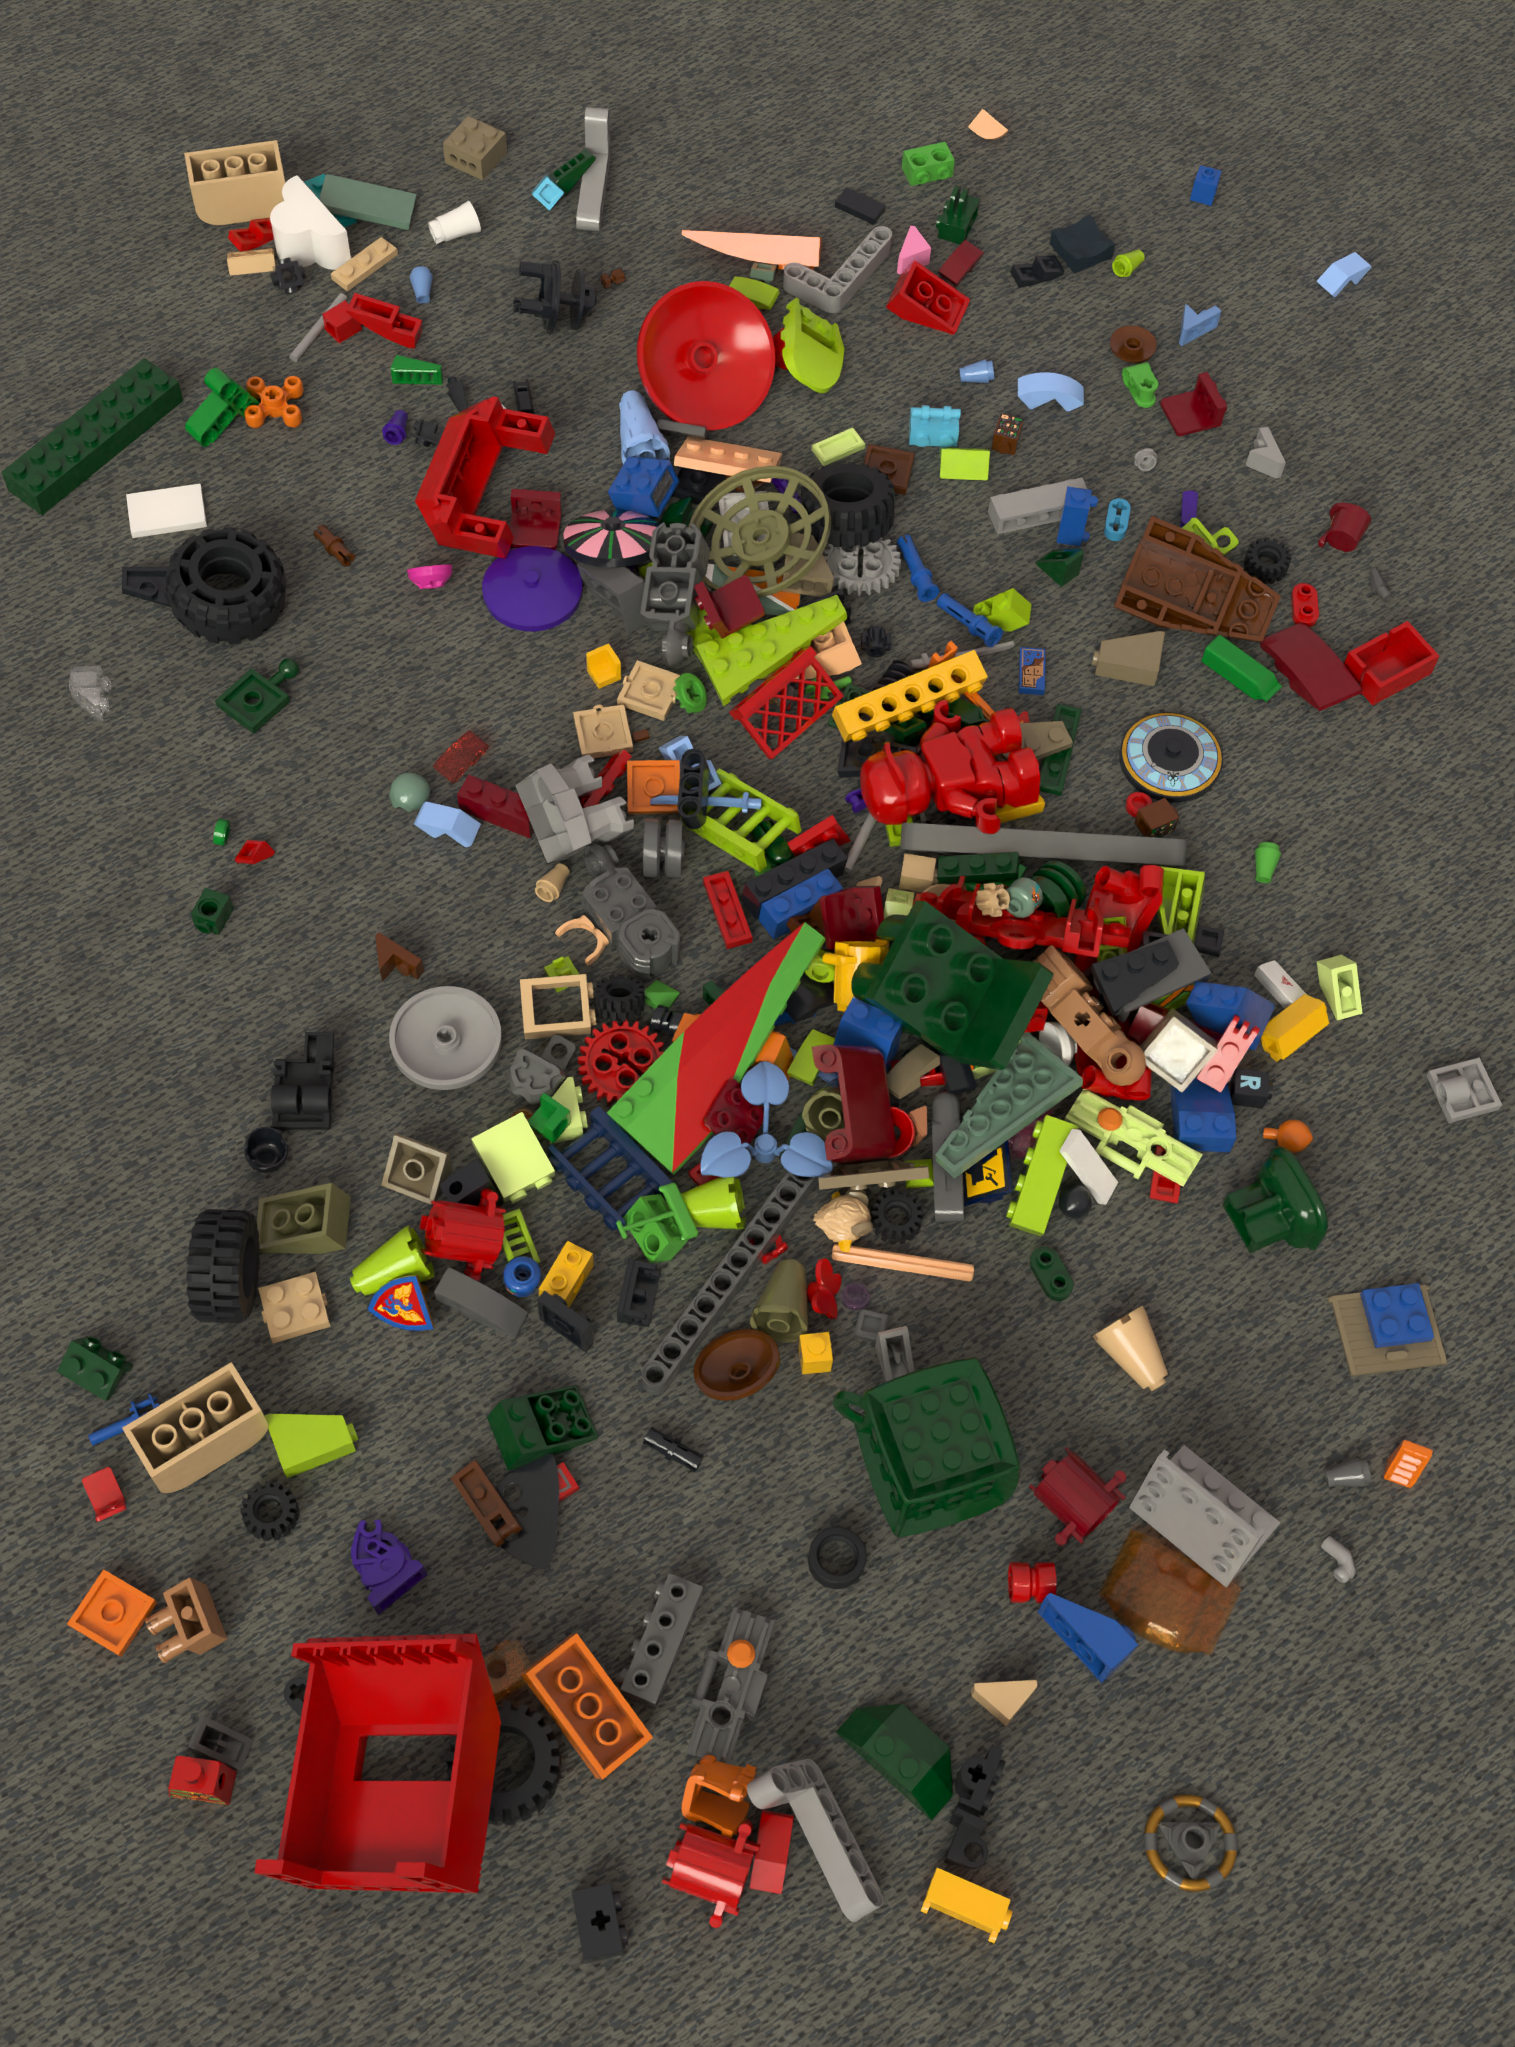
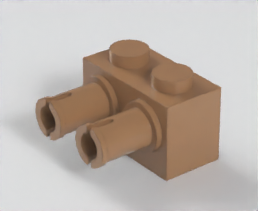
[145,1577,227,1663]

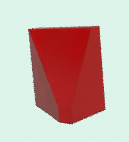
[234,840,275,864]

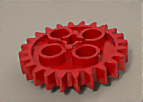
[578,1019,664,1106]

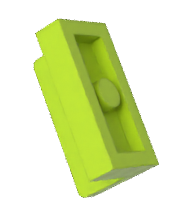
[939,447,990,480]

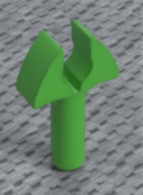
[805,676,852,702]

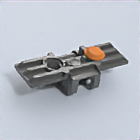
[686,1607,775,1764]

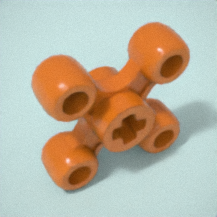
[244,376,304,428]

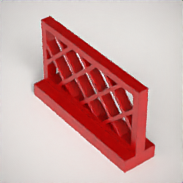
[729,646,844,760]

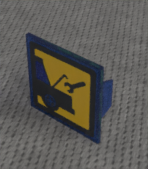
[963,1140,1013,1206]

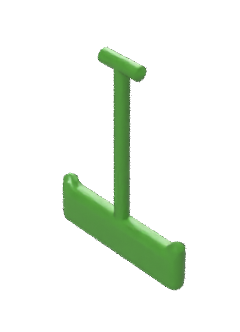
[616,1183,698,1241]

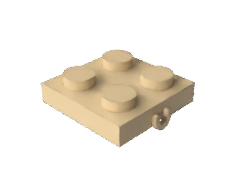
[617,660,680,721]
[573,704,633,758]
[258,1272,331,1344]

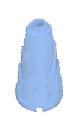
[619,390,670,465]

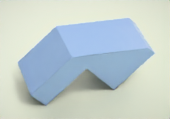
[1317,252,1372,297]
[414,802,481,847]

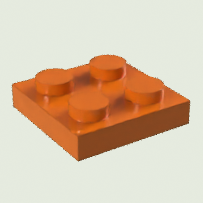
[627,760,680,814]
[67,1569,157,1657]

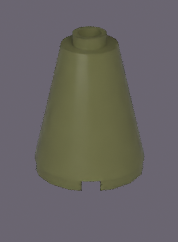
[802,1078,845,1143]
[750,1259,809,1343]

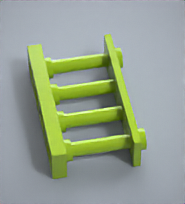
[679,768,802,873]

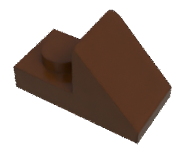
[375,932,424,981]

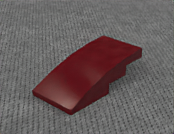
[1260,622,1362,711]

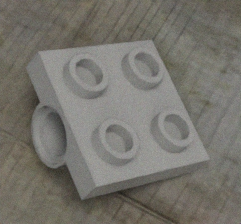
[1426,1057,1502,1123]

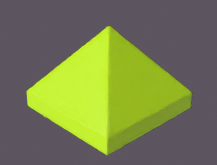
[903,1159,934,1188]

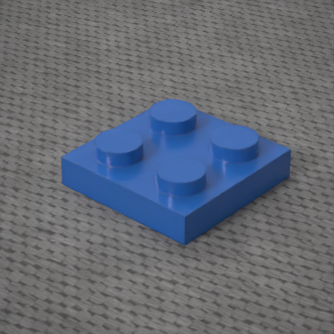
[1360,1283,1434,1348]

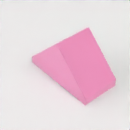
[897,226,931,274]

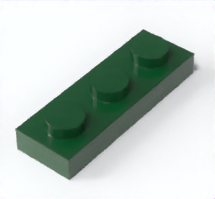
[937,852,1020,884]

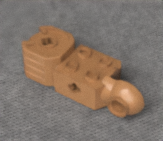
[1033,945,1146,1086]

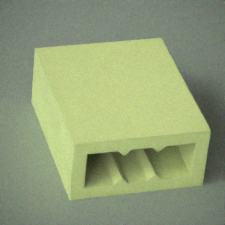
[471,1112,555,1203]

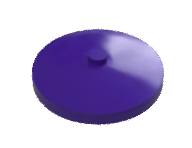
[482,546,583,632]

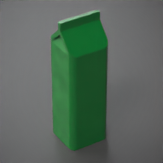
[1201,635,1282,702]

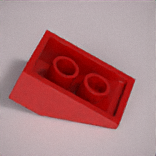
[886,260,970,335]

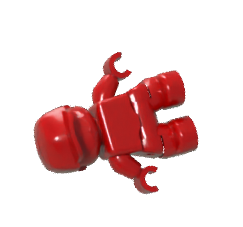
[860,700,1040,834]

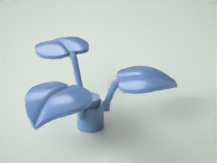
[701,1061,833,1178]

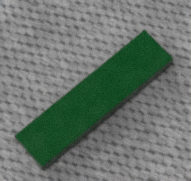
[1040,704,1082,796]

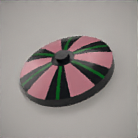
[564,510,659,568]

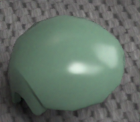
[389,772,431,812]

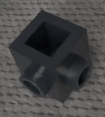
[270,257,306,294]

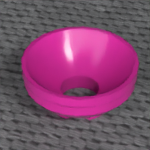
[407,564,453,589]

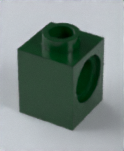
[191,888,234,935]

